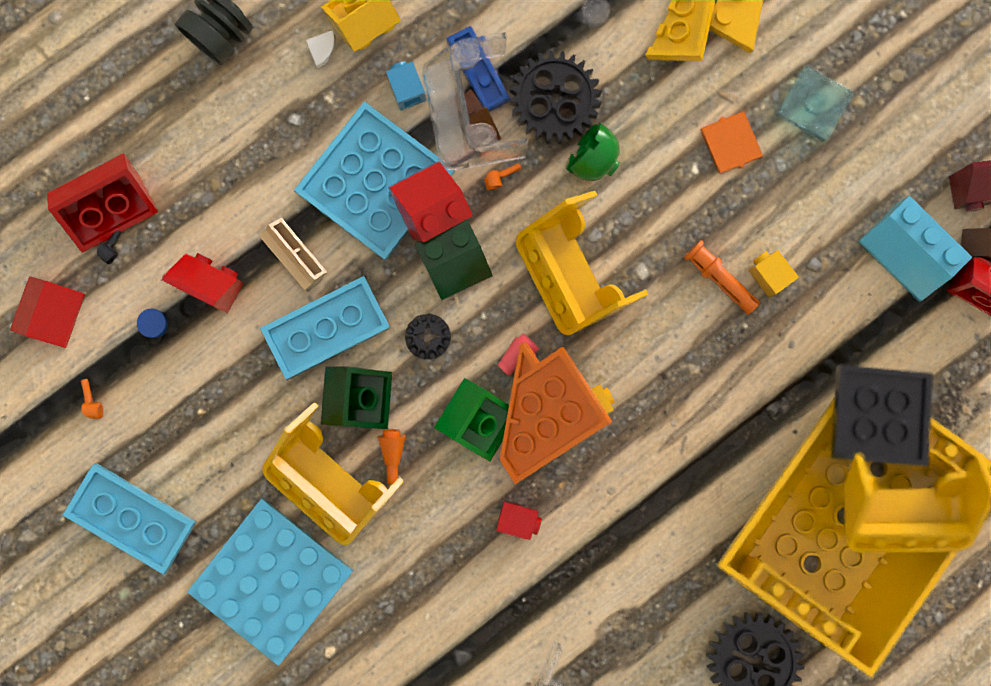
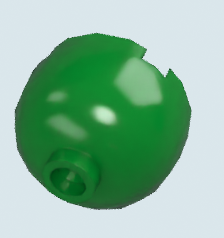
[566,123,620,182]

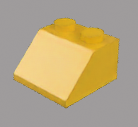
[321,0,401,52]

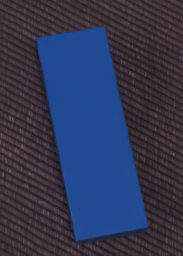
[446,26,510,112]

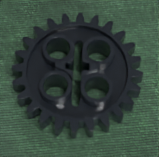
[509,51,602,144]
[706,612,805,686]

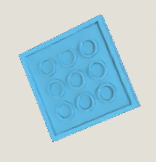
[294,101,455,261]
[187,498,354,666]

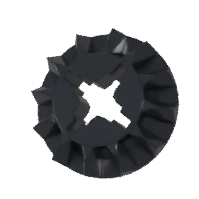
[405,313,451,360]

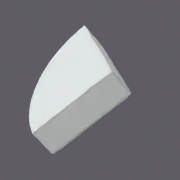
[306,30,336,69]

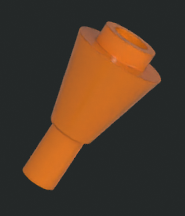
[377,429,406,484]

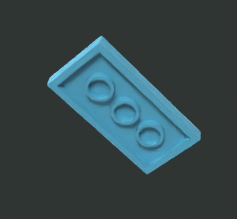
[260,276,391,380]
[63,464,197,574]

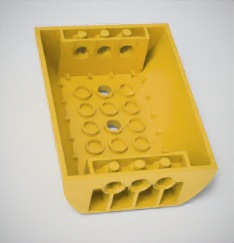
[717,366,991,678]

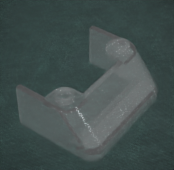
[422,32,528,170]

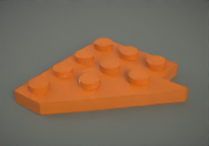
[499,342,612,484]

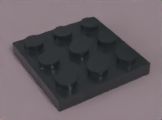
[831,365,933,466]

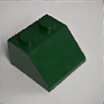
[415,219,493,301]
[320,366,392,429]

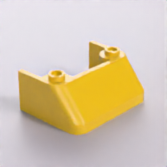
[516,190,649,335]
[262,402,404,545]
[844,454,991,552]

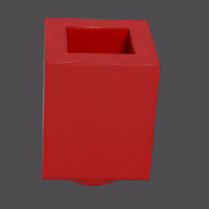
[496,501,542,540]

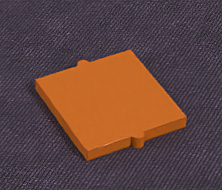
[700,111,763,174]

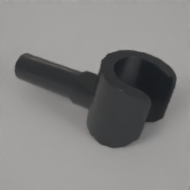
[97,224,122,265]

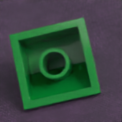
[434,378,509,462]

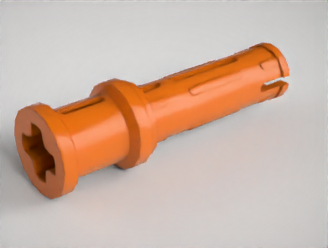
[683,240,760,315]

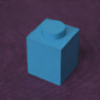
[386,61,426,111]

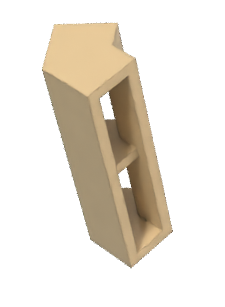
[259,218,327,292]

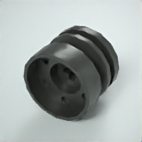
[174,0,254,65]

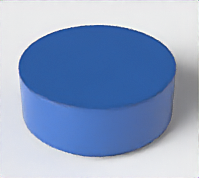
[137,309,168,338]

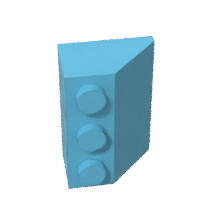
[858,196,972,302]

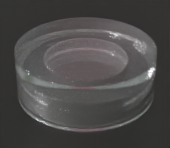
[581,0,610,27]

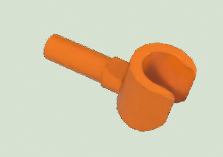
[484,163,522,190]
[81,379,103,419]

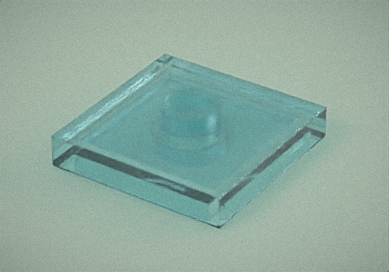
[776,64,855,143]

